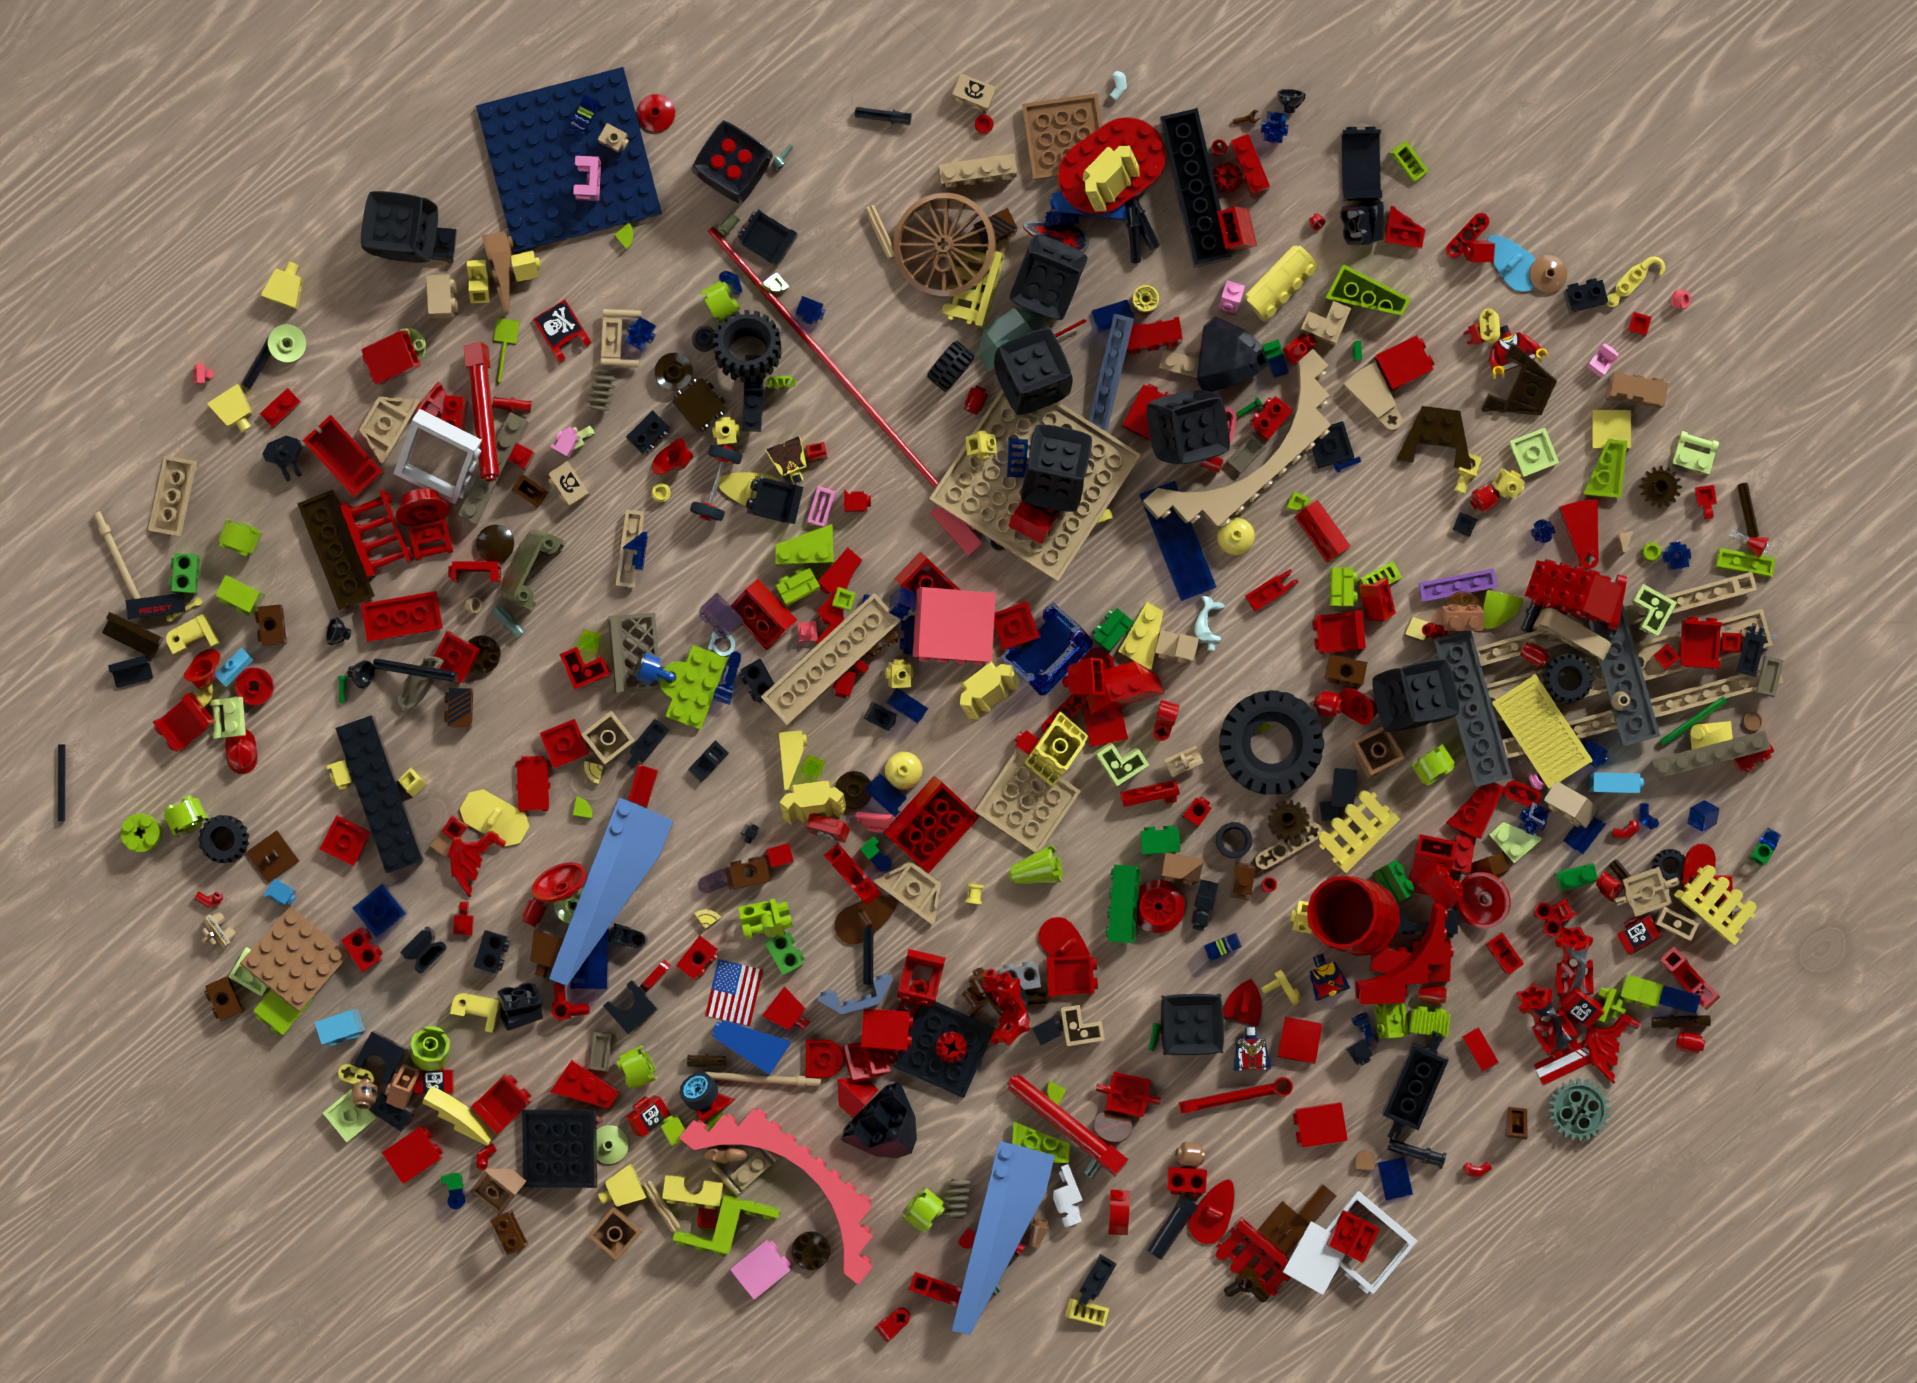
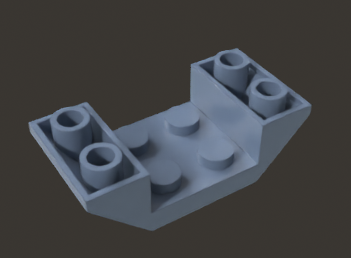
[817,973,893,1014]

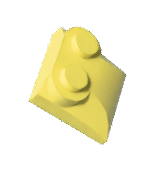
[1690,721,1735,760]

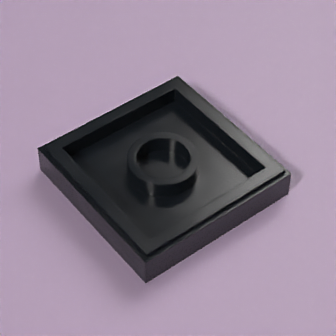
[1311,421,1354,469]

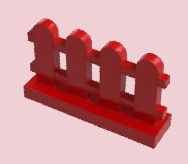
[1216,1216,1291,1297]

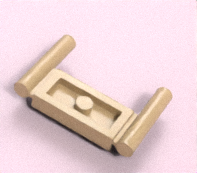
[601,309,642,368]
[711,1148,779,1196]

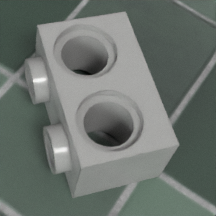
[999,961,1041,990]

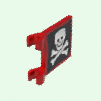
[533,299,592,362]

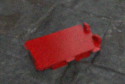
[515,756,550,812]

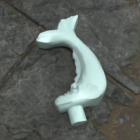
[1194,596,1225,651]

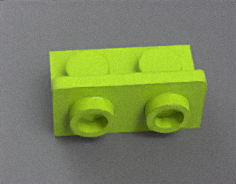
[1374,1003,1409,1039]

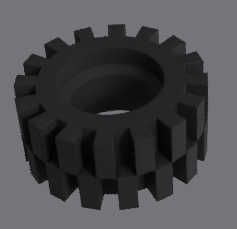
[1652,849,1685,881]

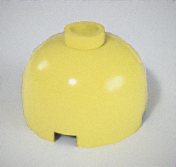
[1217,517,1255,556]
[885,752,923,790]

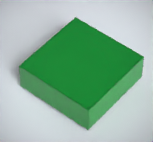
[1352,341,1362,362]

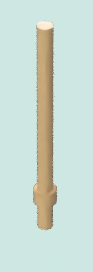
[93,511,141,599]
[706,1072,821,1087]

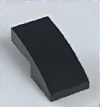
[688,740,729,783]

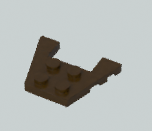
[1481,342,1557,415]
[1396,406,1471,470]

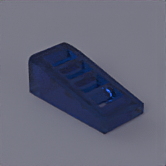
[1007,438,1028,478]

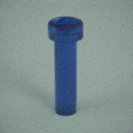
[1334,457,1361,473]

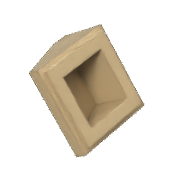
[1616,531,1633,554]

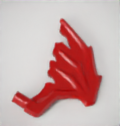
[447,831,506,897]
[1584,1014,1641,1084]

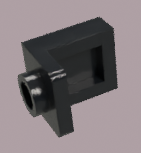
[863,702,897,731]

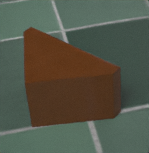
[511,474,548,508]
[1470,852,1510,875]
[1505,1107,1528,1140]

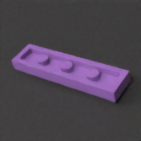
[1418,568,1498,602]

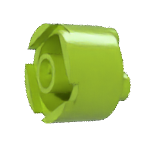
[700,280,740,324]
[218,518,262,556]
[1410,744,1455,786]
[164,795,209,837]
[121,814,163,852]
[411,1026,450,1071]
[617,1045,658,1090]
[901,1187,945,1232]

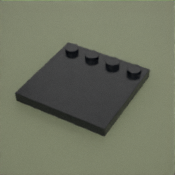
[894,1001,995,1098]
[522,1109,598,1188]

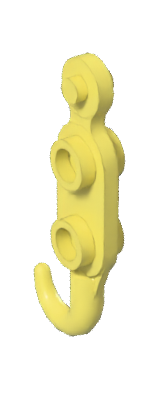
[1607,256,1665,307]

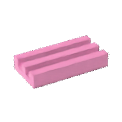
[806,486,836,528]

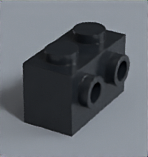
[1563,278,1608,314]
[626,410,670,455]

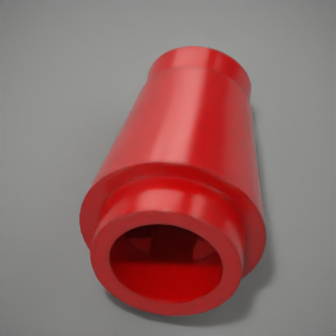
[1419,986,1447,1005]

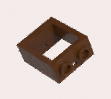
[490,1209,528,1255]

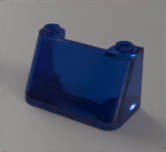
[1000,602,1093,696]

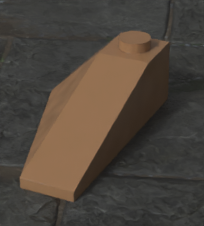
[482,232,514,314]

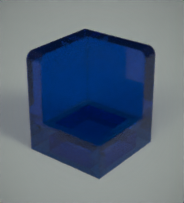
[1687,800,1719,832]

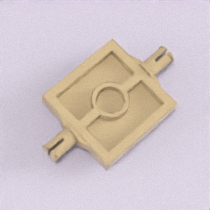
[1615,867,1680,917]

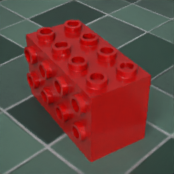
[1525,559,1622,623]

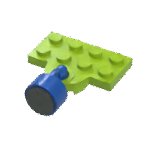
[633,644,728,730]

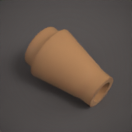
[1029,1218,1049,1248]

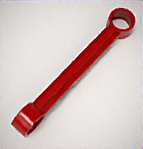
[1178,1077,1293,1114]

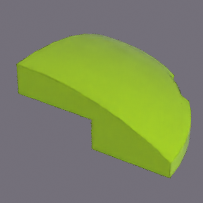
[1482,590,1524,629]

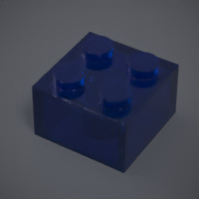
[352,884,409,938]

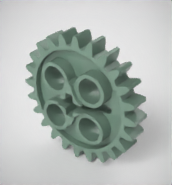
[1548,1078,1611,1141]

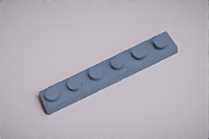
[1089,314,1134,430]

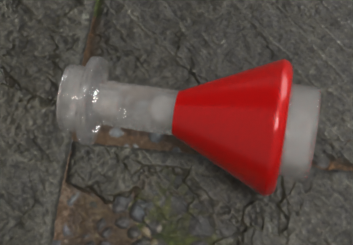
[1728,527,1772,558]

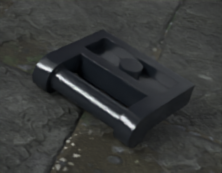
[431,227,457,263]

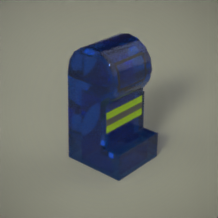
[570,95,601,134]
[1203,933,1242,961]

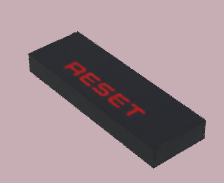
[125,593,186,620]

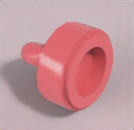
[1671,290,1691,309]

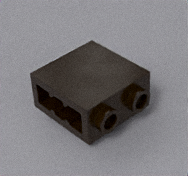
[672,377,727,432]

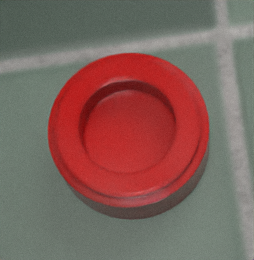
[975,114,994,134]

